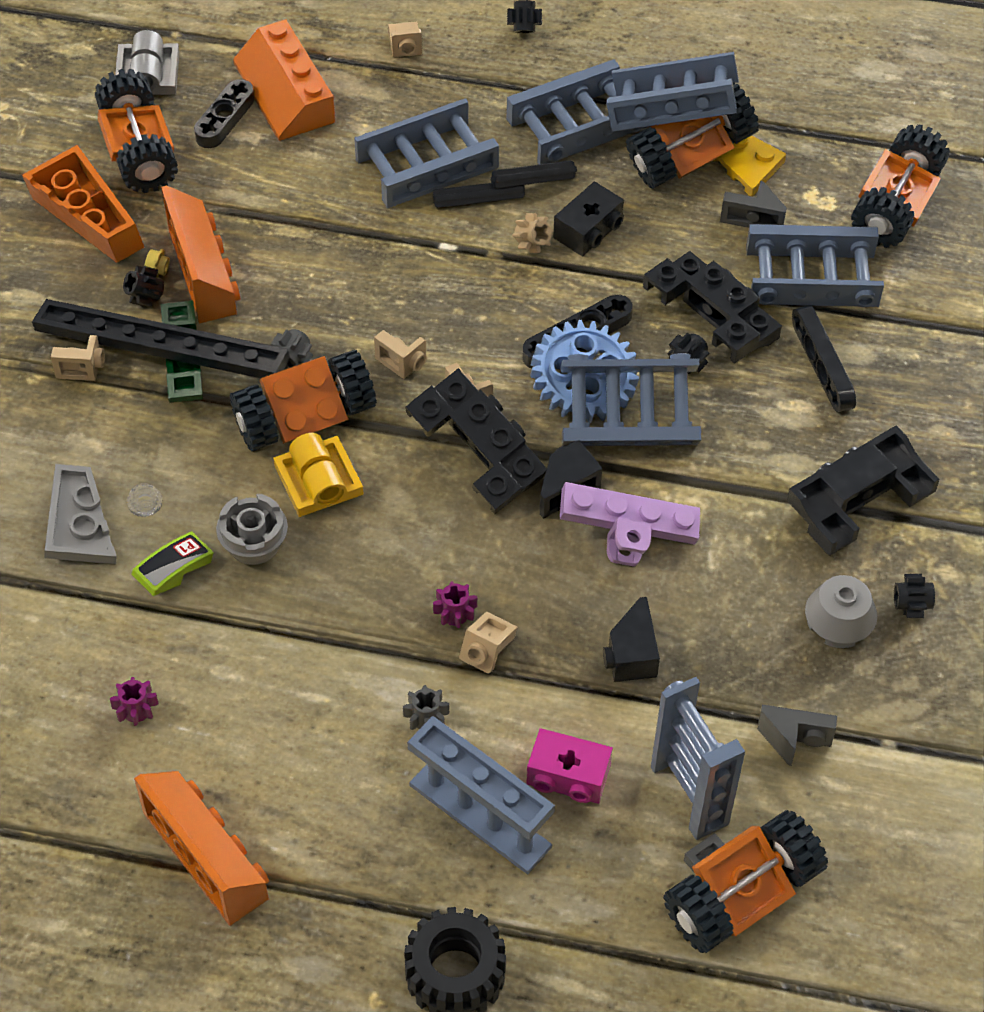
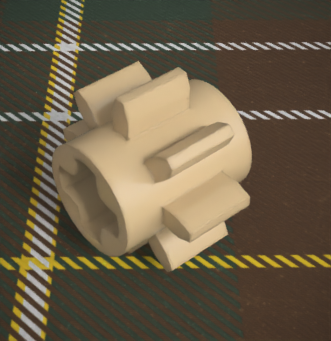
[512,213,554,253]

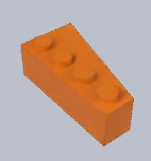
[22,145,145,263]

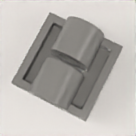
[115,30,180,95]

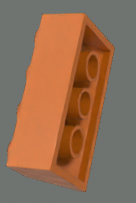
[233,19,335,141]
[161,186,240,324]
[134,771,269,926]

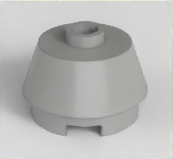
[216,494,288,565]
[805,575,877,648]

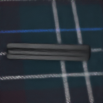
[490,160,577,189]
[433,183,525,208]

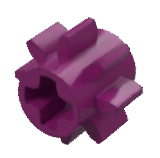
[433,581,478,628]
[110,677,159,726]

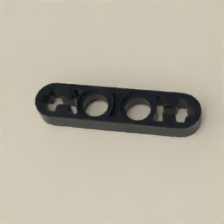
[523,295,633,369]
[792,305,856,413]

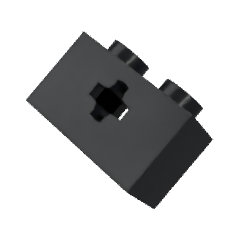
[553,181,624,257]

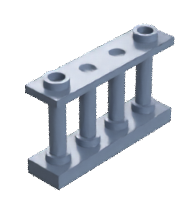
[606,52,739,132]
[506,59,648,164]
[354,98,499,208]
[746,224,884,307]
[561,353,701,446]
[651,677,745,840]
[407,716,555,875]

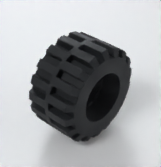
[404,907,506,1012]

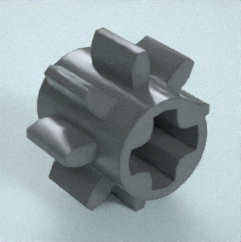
[270,329,313,370]
[403,685,449,730]

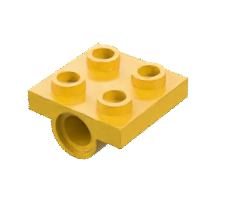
[273,433,364,517]

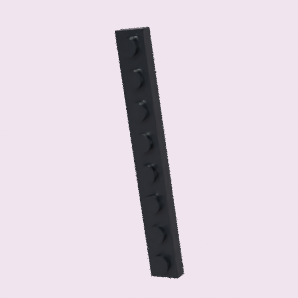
[32,299,290,378]

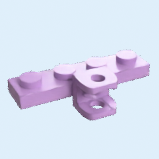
[560,482,700,567]

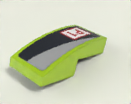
[131,531,214,596]

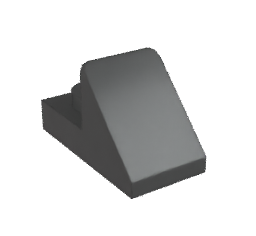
[720,181,787,228]
[757,704,837,766]

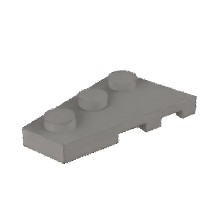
[44,464,117,564]

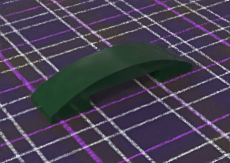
[161,300,203,403]

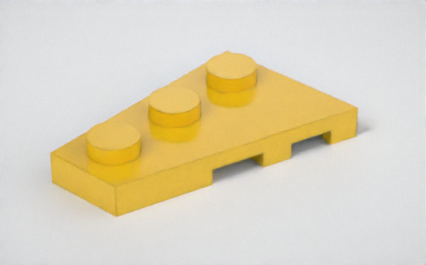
[713,135,786,197]

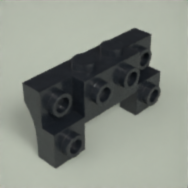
[643,251,782,364]
[405,368,547,514]
[787,425,940,556]

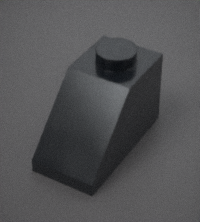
[540,440,603,519]
[603,597,660,682]

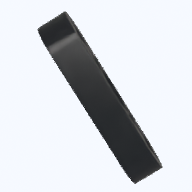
[194,79,254,148]

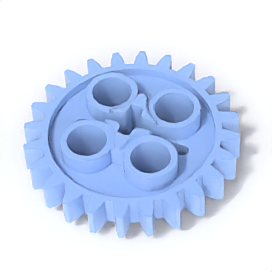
[530,320,639,423]

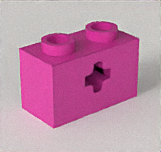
[526,728,613,804]

